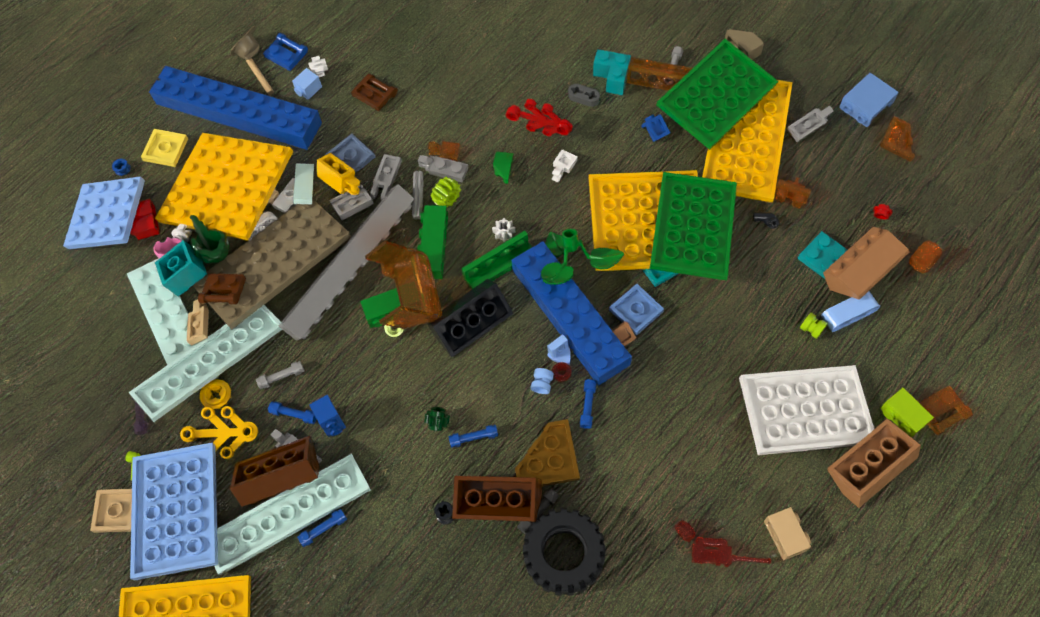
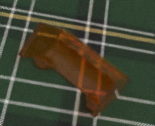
[365,241,442,329]

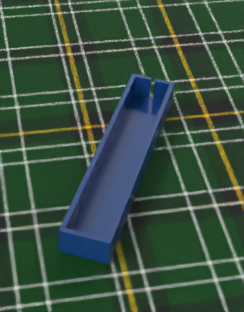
[149,66,322,150]

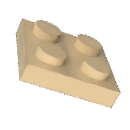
[90,489,132,533]

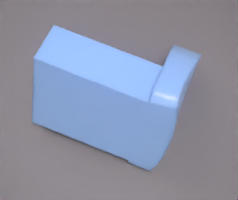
[547,334,571,365]

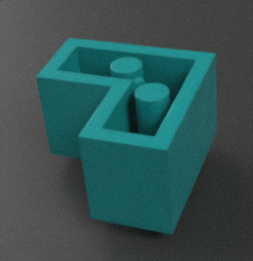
[593,49,631,95]

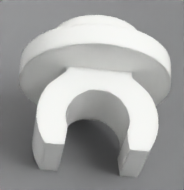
[171,224,192,242]

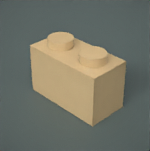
[764,507,811,561]

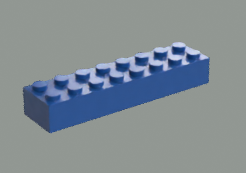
[512,241,632,386]

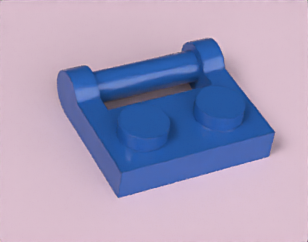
[263,33,308,71]

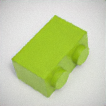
[880,388,934,438]

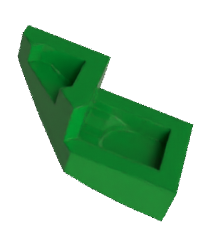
[493,151,514,184]

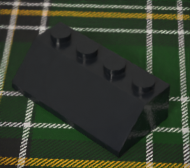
[426,279,513,357]

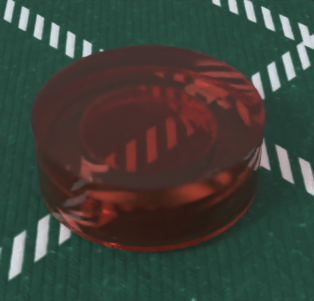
[675,520,696,542]

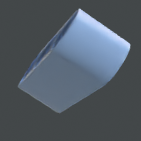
[821,291,880,332]

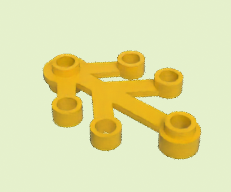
[180,406,258,459]

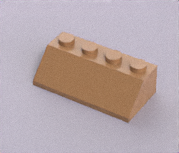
[823,227,910,300]
[827,419,921,508]

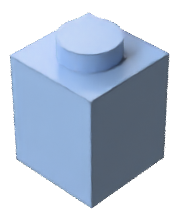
[292,68,322,100]

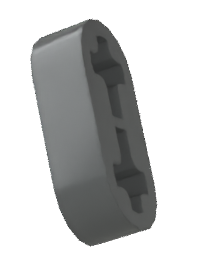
[568,84,600,107]

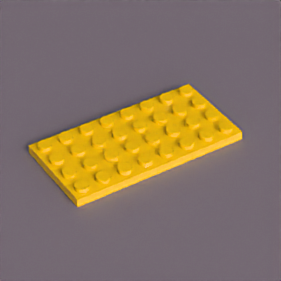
[702,80,793,203]

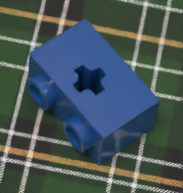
[309,395,346,437]

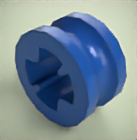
[112,159,131,176]

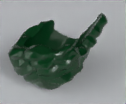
[190,215,230,263]

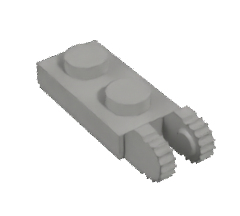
[370,154,402,201]

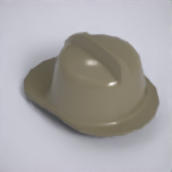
[230,25,259,60]

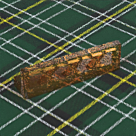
[626,57,693,91]

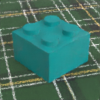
[155,240,207,297]

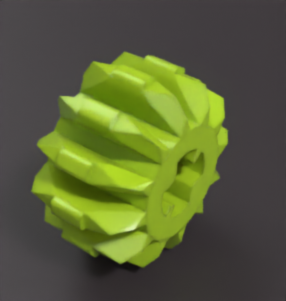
[430,176,461,208]

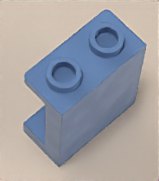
[840,73,899,127]

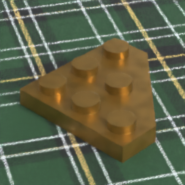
[515,419,580,486]

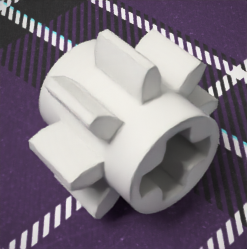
[308,56,328,77]
[492,218,516,242]

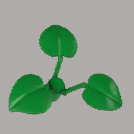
[541,228,624,285]

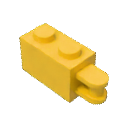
[317,153,360,195]

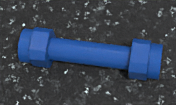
[580,379,597,429]
[268,401,317,424]
[449,425,498,448]
[297,509,347,547]

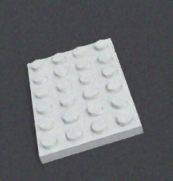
[739,365,874,455]

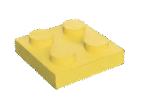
[141,129,188,167]

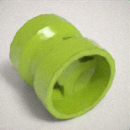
[800,312,828,339]

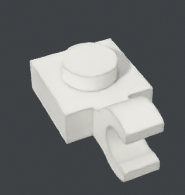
[552,150,578,182]

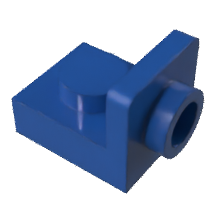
[641,114,670,142]

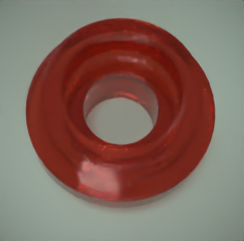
[552,362,571,382]

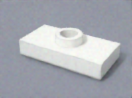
[272,178,296,213]

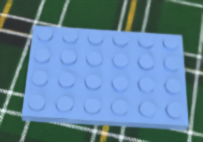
[130,442,218,580]

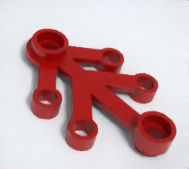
[505,99,573,136]

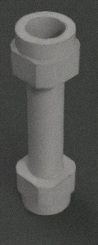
[663,46,683,85]
[256,361,305,389]

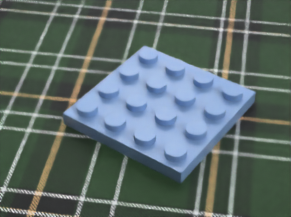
[63,177,145,249]

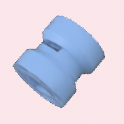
[531,368,554,394]

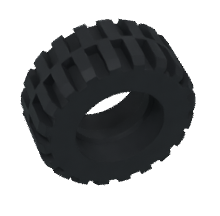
[523,508,606,596]

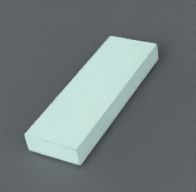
[293,163,314,204]

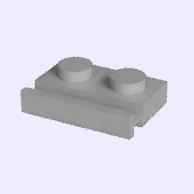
[330,184,374,220]

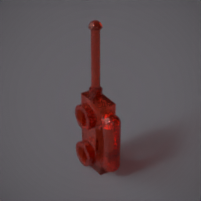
[691,537,771,567]

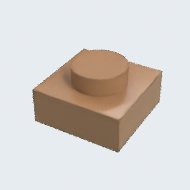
[612,321,636,346]

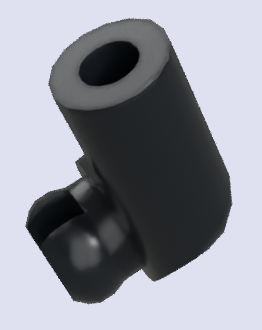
[753,212,779,229]

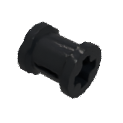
[434,501,454,525]

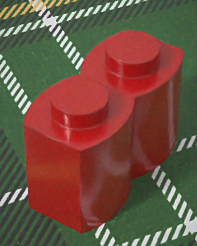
[130,199,160,240]

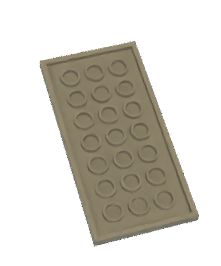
[193,199,351,330]

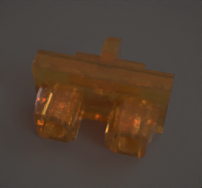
[775,177,811,209]

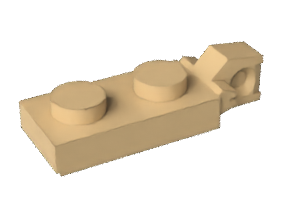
[187,299,209,346]

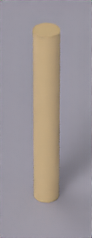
[246,58,274,95]

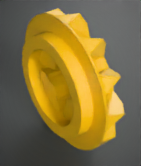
[200,379,232,409]

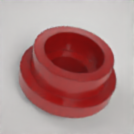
[873,204,893,220]

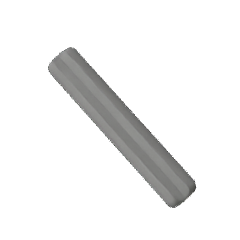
[412,171,423,220]

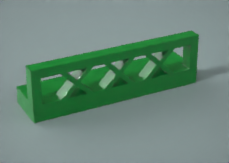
[462,231,532,290]

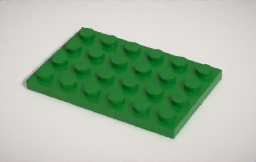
[656,39,778,150]
[650,172,737,281]

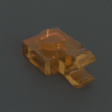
[428,141,460,161]

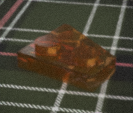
[880,116,915,162]

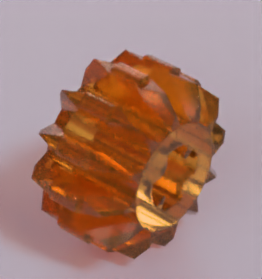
[909,240,943,274]

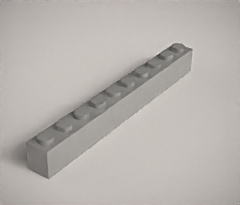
[278,184,414,340]

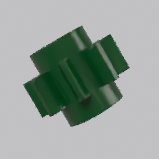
[424,407,450,431]

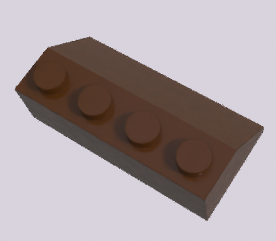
[230,436,319,507]
[452,476,542,522]

